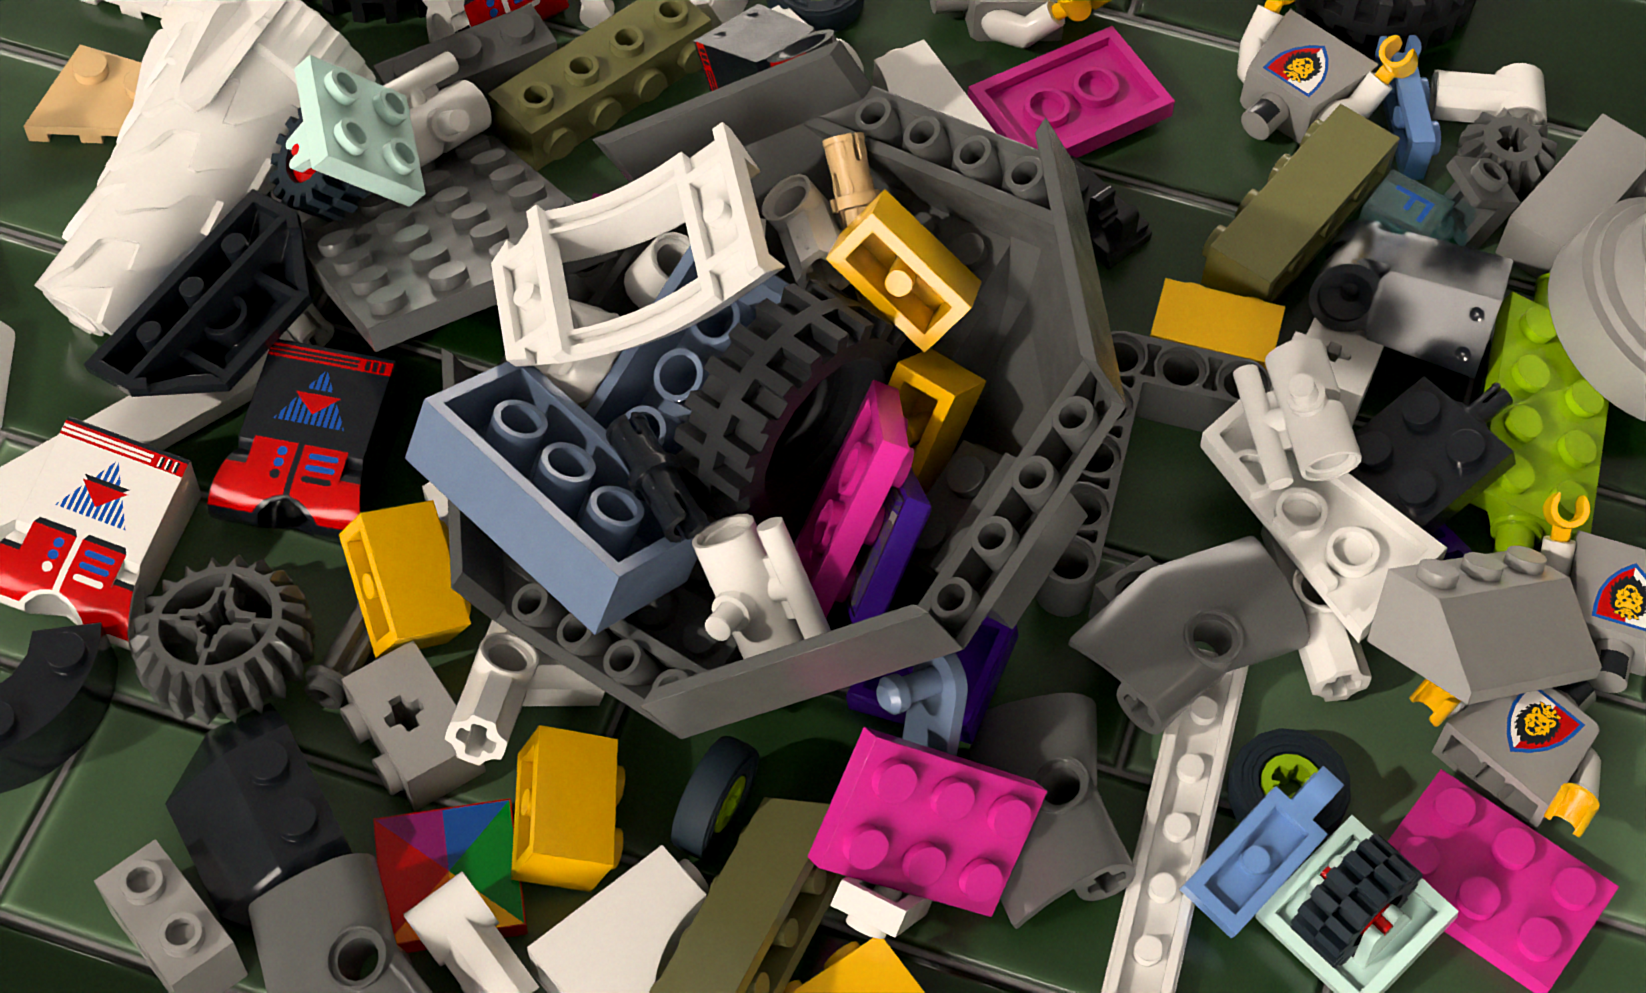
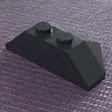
[83,189,313,397]
[165,703,353,933]

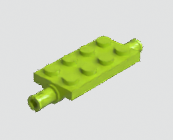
[1470,273,1609,553]

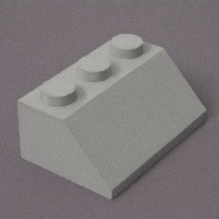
[1367,546,1602,705]

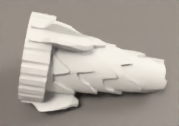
[34,0,376,336]

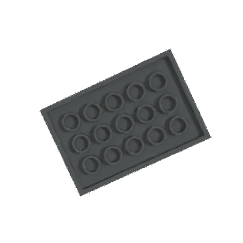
[292,134,618,352]

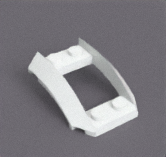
[491,122,785,367]

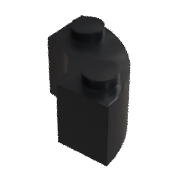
[0,622,118,794]

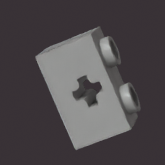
[340,640,486,812]
[94,839,248,993]

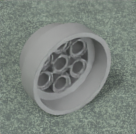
[1548,197,1646,422]

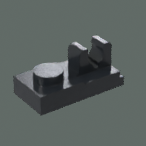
[1070,155,1152,269]

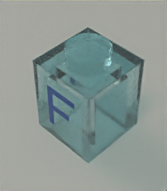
[1359,169,1455,242]

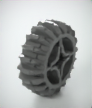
[130,555,315,725]

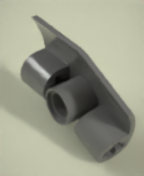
[1068,536,1309,735]
[970,693,1136,929]
[248,853,433,993]

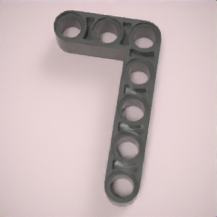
[1035,331,1271,617]

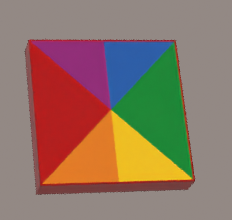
[373,798,528,953]

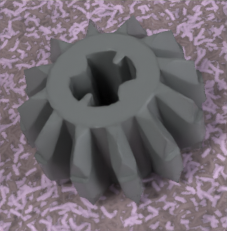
[1456,107,1558,202]

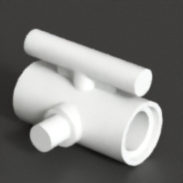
[383,52,492,168]
[1233,338,1362,490]
[692,514,831,659]

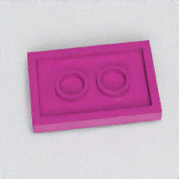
[967,26,1175,158]
[794,380,914,618]
[807,727,1047,917]
[1387,769,1619,993]

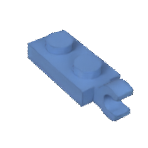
[1374,35,1441,180]
[1179,766,1344,938]

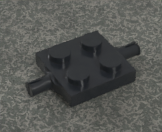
[1348,376,1516,535]

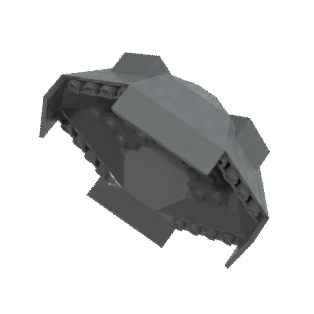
[441,40,1126,739]

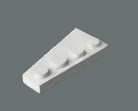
[1200,399,1447,643]

